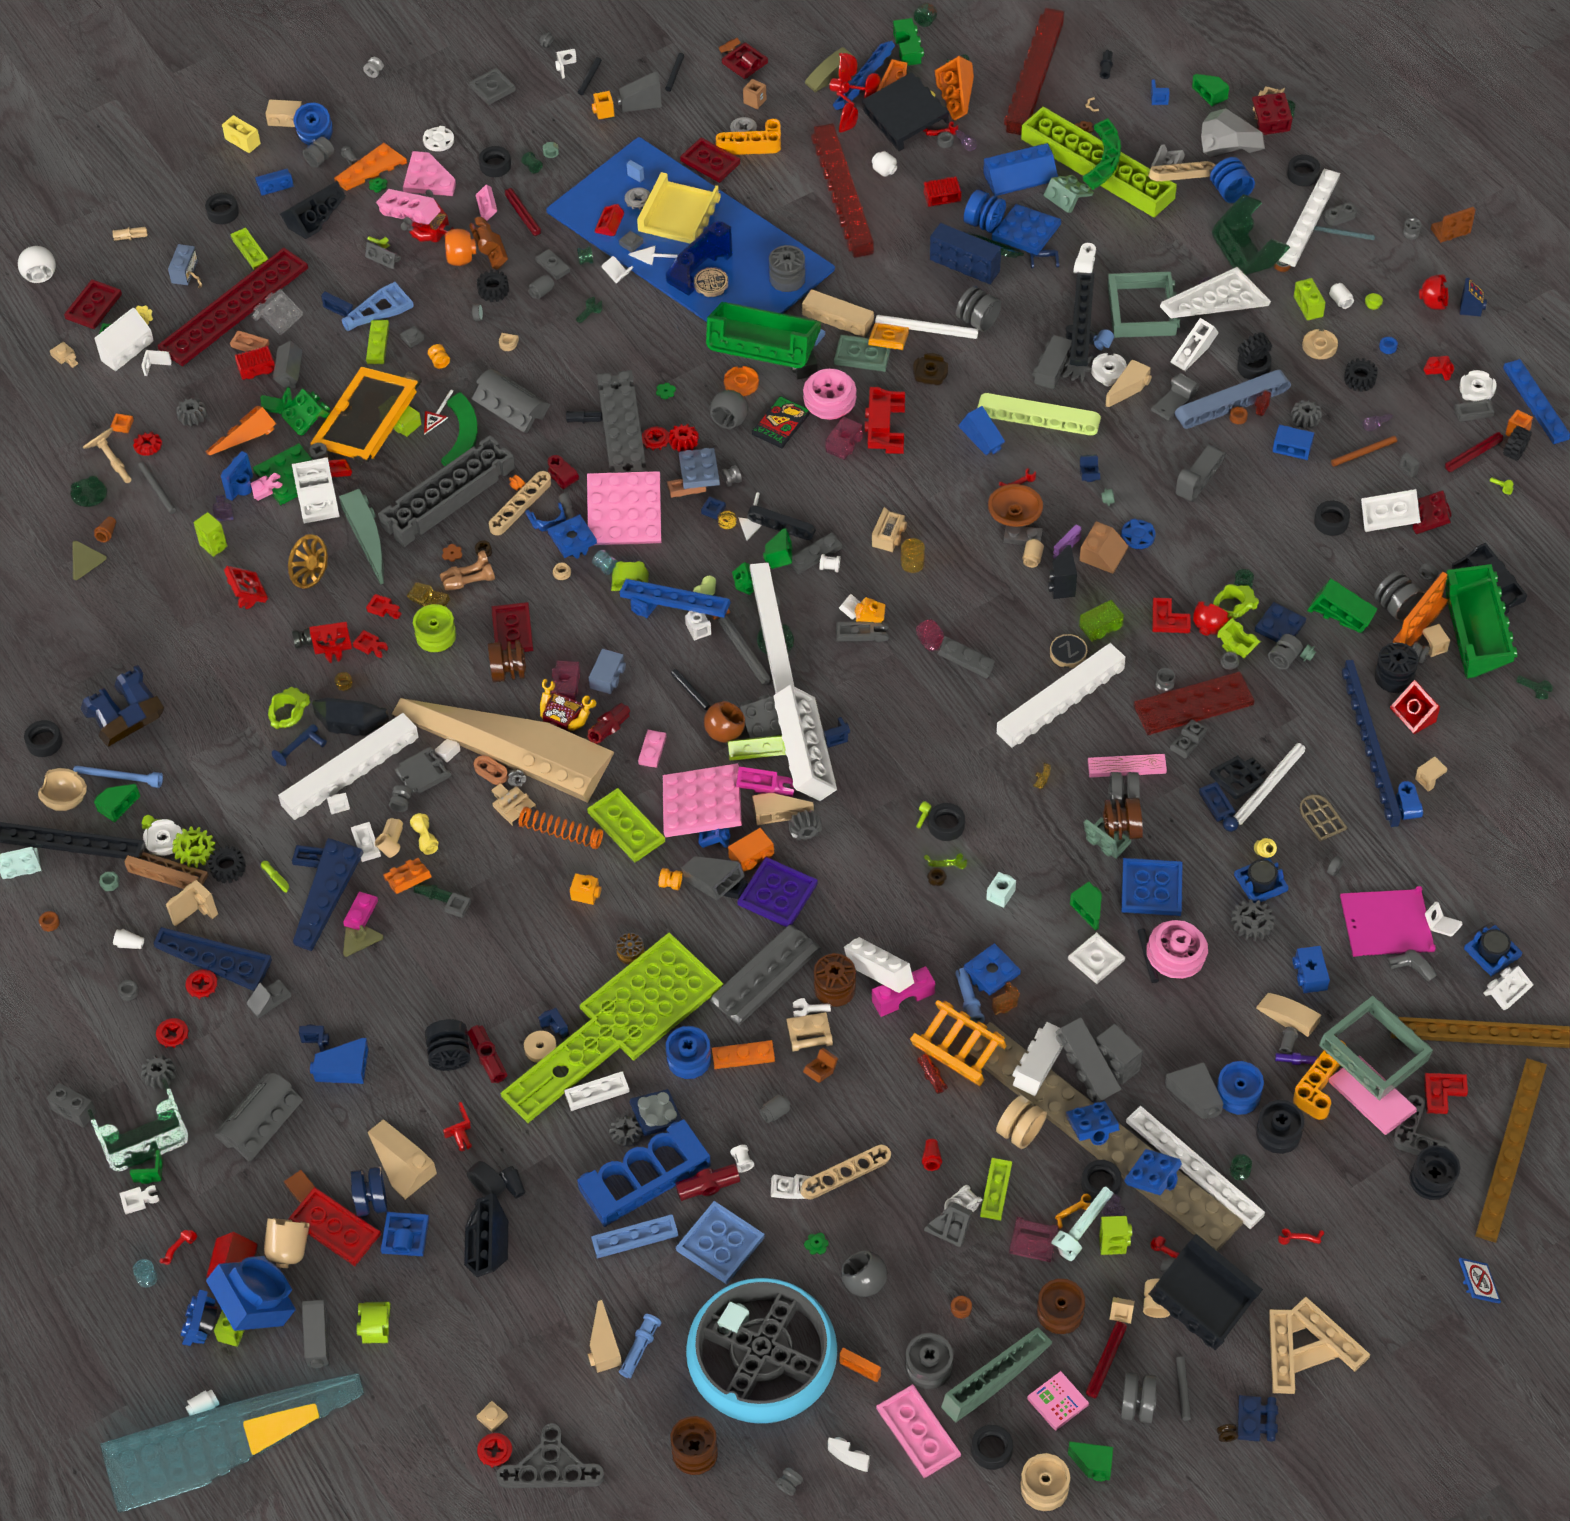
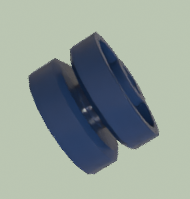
[351,1166,388,1217]

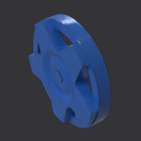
[1121,519,1156,549]

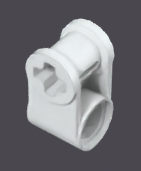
[1073,243,1096,274]
[944,1185,983,1212]

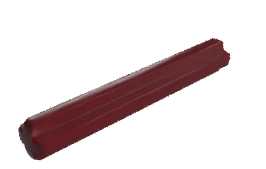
[505,188,541,236]
[1445,432,1504,472]
[1086,1321,1127,1399]

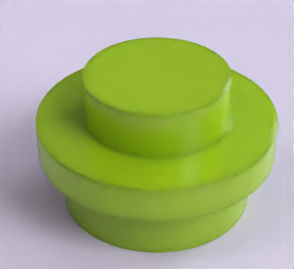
[1365,293,1383,310]

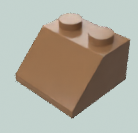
[1080,521,1128,574]

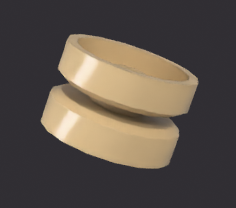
[996,1095,1047,1149]
[1020,1453,1070,1511]

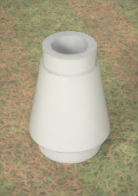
[113,929,144,949]

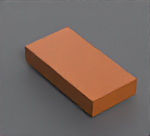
[839,1348,881,1382]

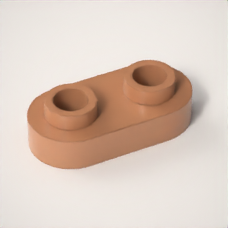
[474,755,508,785]

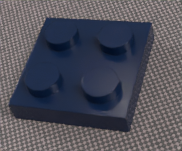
[1255,602,1306,642]

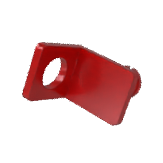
[443,1102,472,1151]

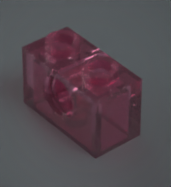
[825,417,863,460]
[550,661,581,701]

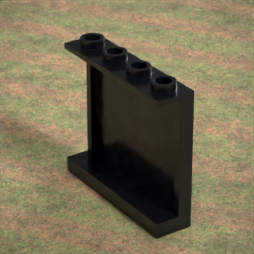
[862,72,949,151]
[1148,1234,1263,1350]

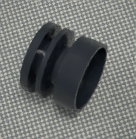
[1375,642,1419,693]
[425,1019,471,1071]
[1409,1145,1461,1200]

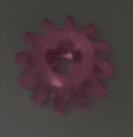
[916,619,945,652]

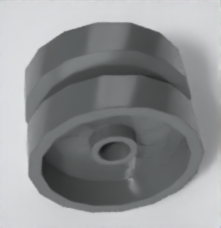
[1108,772,1140,808]
[905,1333,953,1389]
[1121,1372,1157,1423]

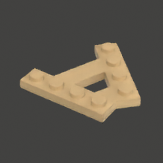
[1269,1297,1371,1394]

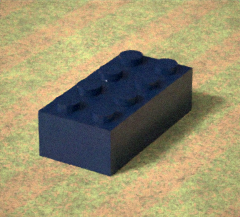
[930,223,1001,284]

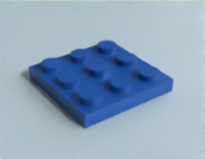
[992,204,1061,255]
[1121,858,1183,916]

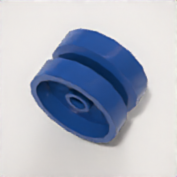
[294,103,333,145]
[666,1026,711,1079]
[1217,1061,1264,1115]

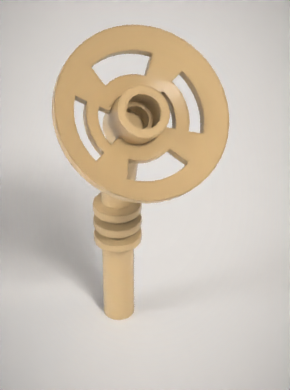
[83,427,131,483]

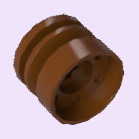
[488,639,526,682]
[1103,797,1143,840]
[814,953,856,1007]
[670,1416,718,1475]

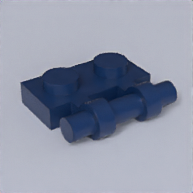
[1237,1395,1278,1442]

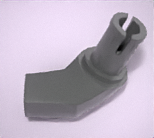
[1388,949,1437,981]

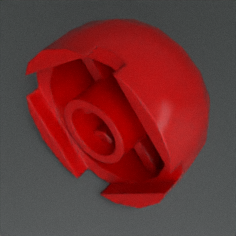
[1419,274,1449,310]
[1193,601,1232,636]

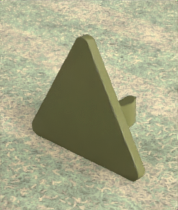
[72,540,107,580]
[343,925,383,957]

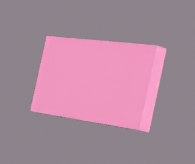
[1329,1055,1417,1135]
[876,1384,961,1478]

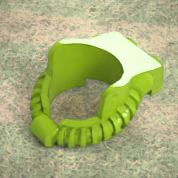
[1213,584,1259,619]
[268,687,310,729]

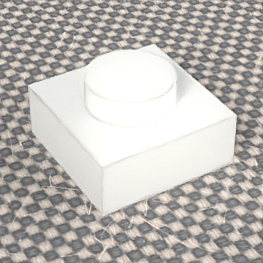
[839,594,861,620]
[327,793,350,815]

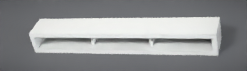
[997,643,1125,748]
[278,713,419,820]

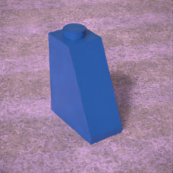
[958,406,1005,455]
[310,1038,369,1084]

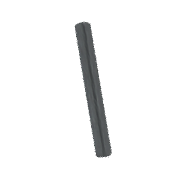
[718,615,771,685]

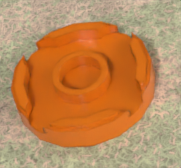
[724,366,759,396]

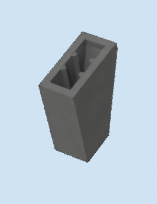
[617,71,662,112]
[681,856,745,901]
[1165,1062,1223,1119]
[302,1300,330,1368]

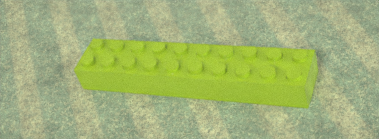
[1021,107,1177,218]

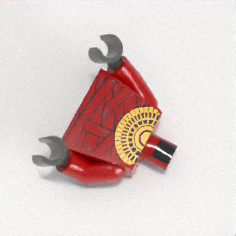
[401,189,454,242]

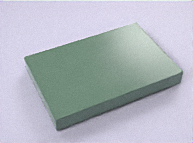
[834,335,891,372]

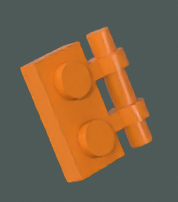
[383,858,431,894]

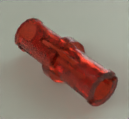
[917,1054,948,1094]

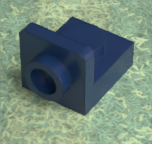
[824,717,850,748]
[538,1008,569,1039]

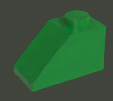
[1192,74,1229,107]
[763,528,792,569]
[94,784,140,823]
[1070,882,1102,931]
[1068,1441,1113,1482]

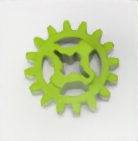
[172,826,215,868]

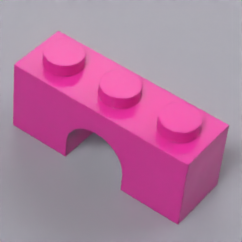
[872,966,935,1017]

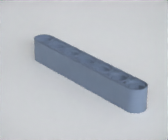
[1175,370,1291,429]

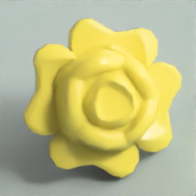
[136,305,153,325]

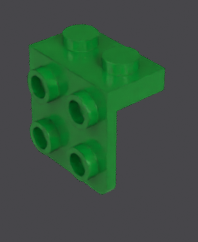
[281,388,331,436]

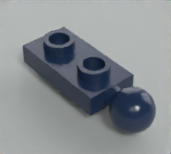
[1199,782,1239,832]

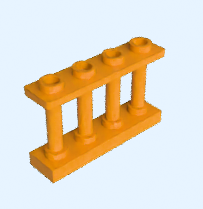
[910,1000,1007,1086]

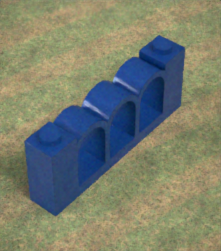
[577,1119,711,1227]

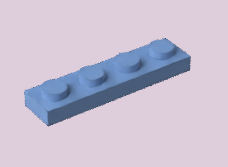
[591,1215,678,1258]

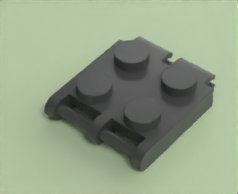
[395,747,452,794]

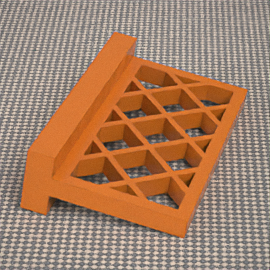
[1393,572,1448,647]

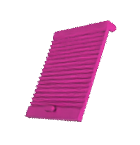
[1340,886,1436,957]

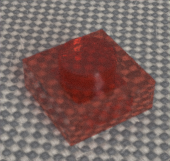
[1255,390,1271,416]

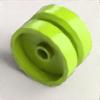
[413,604,456,652]

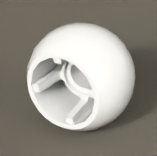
[18,246,56,283]

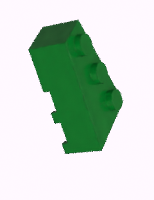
[1307,578,1377,633]

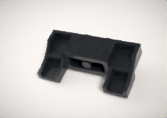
[1452,543,1527,614]

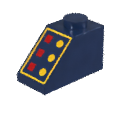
[1460,278,1487,317]

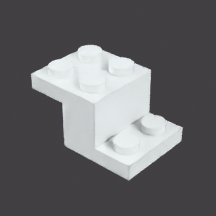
[292,457,340,523]

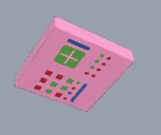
[1027,1371,1089,1431]

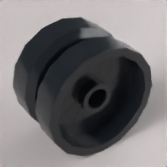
[1256,1100,1305,1154]

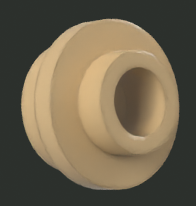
[553,563,571,580]

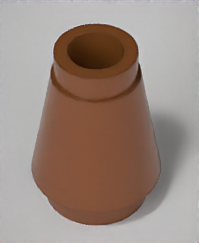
[94,516,116,543]

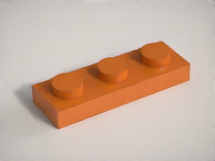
[712,1040,775,1069]

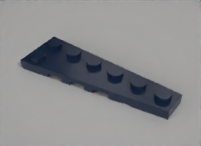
[293,838,364,951]
[153,927,272,991]

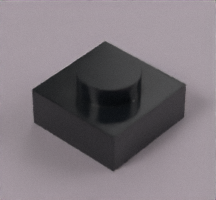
[723,879,748,899]

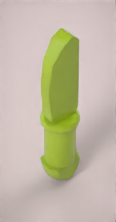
[261,861,289,893]

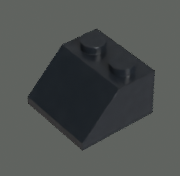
[1048,545,1077,599]

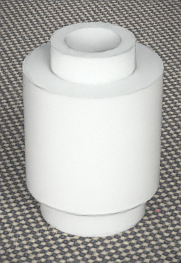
[1329,283,1354,309]
[185,1390,220,1420]

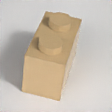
[265,100,302,127]

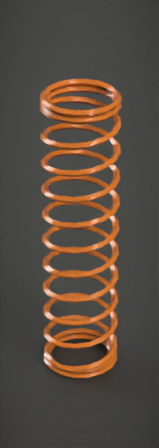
[518,807,603,850]

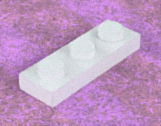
[564,1071,629,1111]

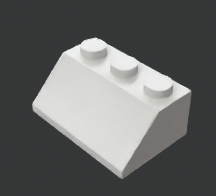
[95,308,154,371]

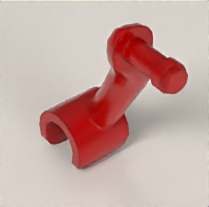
[923,121,959,136]
[999,468,1036,486]
[1278,1229,1324,1245]
[160,1230,197,1265]
[1150,1236,1179,1258]

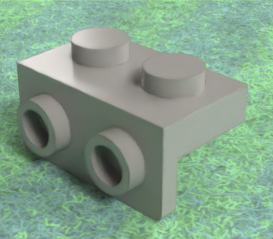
[1151,144,1185,167]

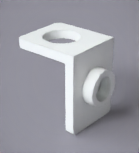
[555,49,576,79]
[602,256,634,284]
[142,350,172,376]
[1425,902,1463,936]

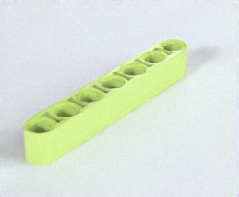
[977,393,1101,435]

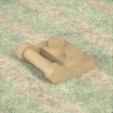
[787,1012,833,1052]

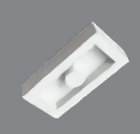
[351,822,381,862]

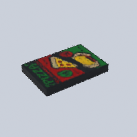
[752,396,810,449]

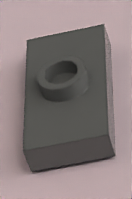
[535,249,570,280]

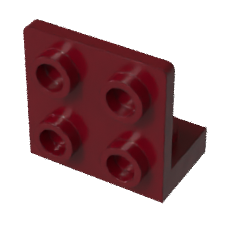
[1252,92,1293,135]

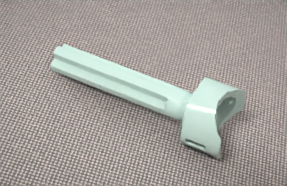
[1051,1187,1114,1261]

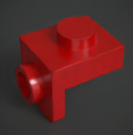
[1423,356,1454,380]

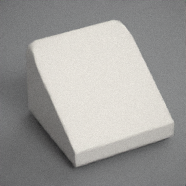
[434,739,460,762]

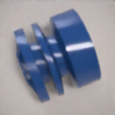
[1210,157,1255,203]
[964,190,1006,233]

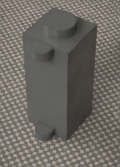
[273,341,303,388]

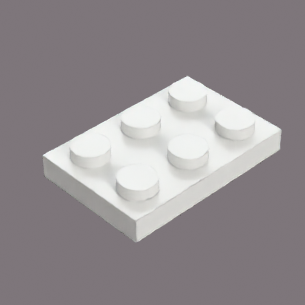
[1361,489,1421,532]

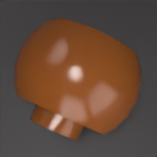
[704,701,745,743]

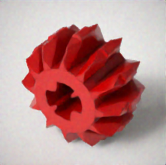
[668,424,699,453]

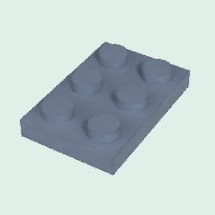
[679,448,720,489]

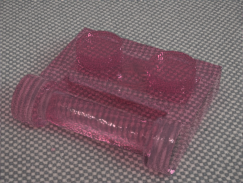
[1009,1216,1059,1262]

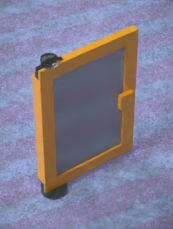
[310,367,422,465]

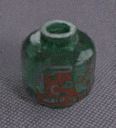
[914,3,937,27]

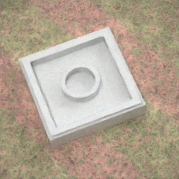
[1068,932,1125,984]

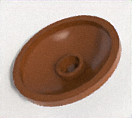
[988,484,1043,527]

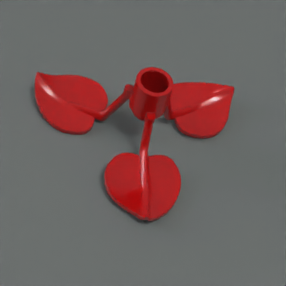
[829,53,881,132]

